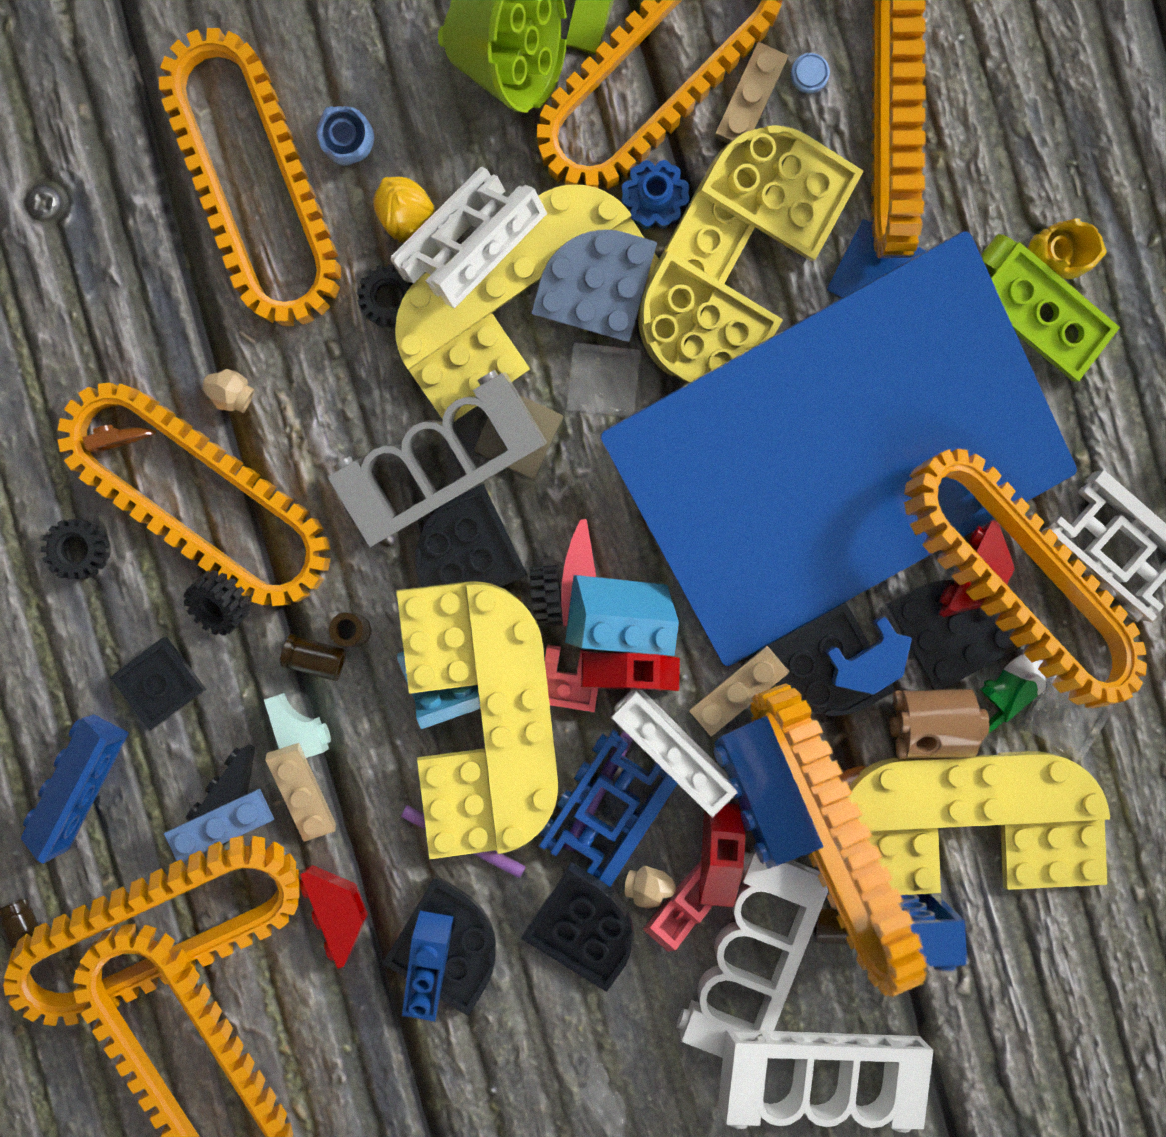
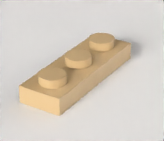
[715,42,789,144]
[689,646,789,736]
[266,743,336,842]

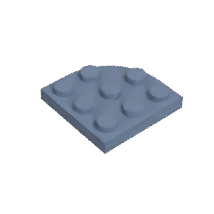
[530,230,657,342]

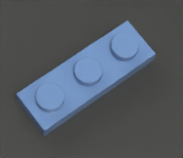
[164,788,274,862]

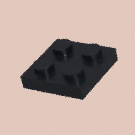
[110,636,207,731]

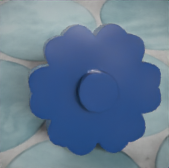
[622,160,689,229]

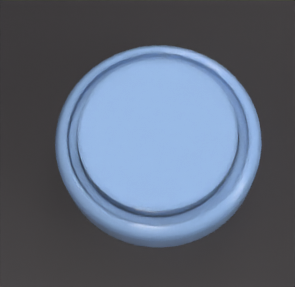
[790,53,830,94]

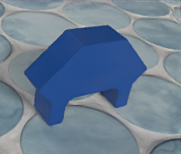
[825,617,912,695]

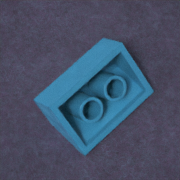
[565,575,679,656]

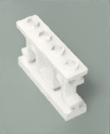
[390,167,547,308]
[1042,470,1166,622]
[611,689,737,817]

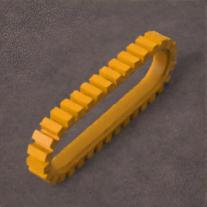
[537,0,782,190]
[871,0,926,258]
[158,28,341,326]
[57,382,331,606]
[904,449,1147,708]
[750,684,926,997]
[3,836,300,1026]
[73,924,293,1137]

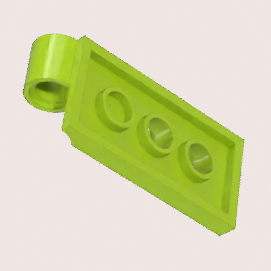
[981,234,1120,382]

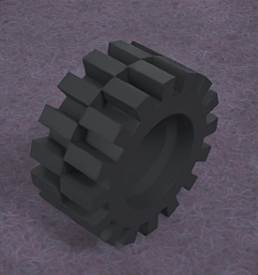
[357,264,414,328]
[41,519,110,579]
[530,565,563,628]
[183,570,250,636]

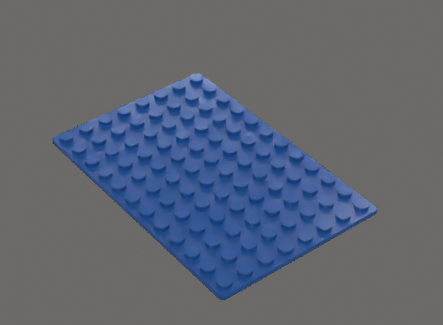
[600,231,1077,666]

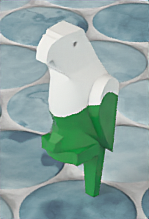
[979,644,1046,734]

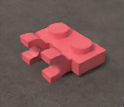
[545,644,598,712]

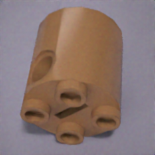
[890,689,989,759]

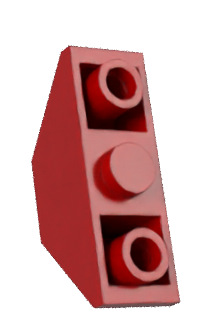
[939,520,1015,617]
[581,653,680,691]
[699,803,745,908]
[299,865,368,969]

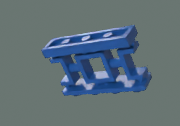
[539,729,678,887]

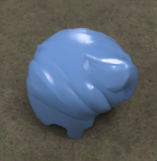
[316,106,375,166]

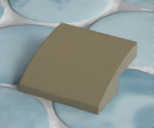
[474,395,564,481]

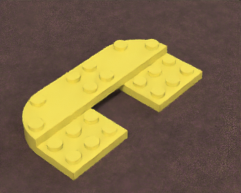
[638,125,864,383]
[395,185,659,422]
[397,582,558,860]
[849,751,1110,895]

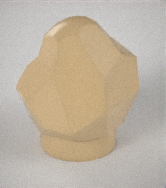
[203,369,255,413]
[625,866,676,909]

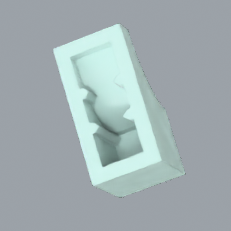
[264,693,331,758]

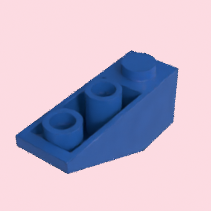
[402,911,453,1022]

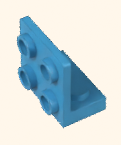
[397,651,480,729]

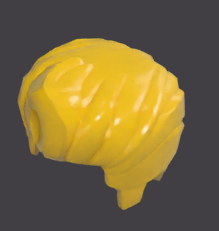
[373,176,435,243]
[1027,218,1107,280]

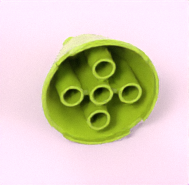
[438,0,567,113]

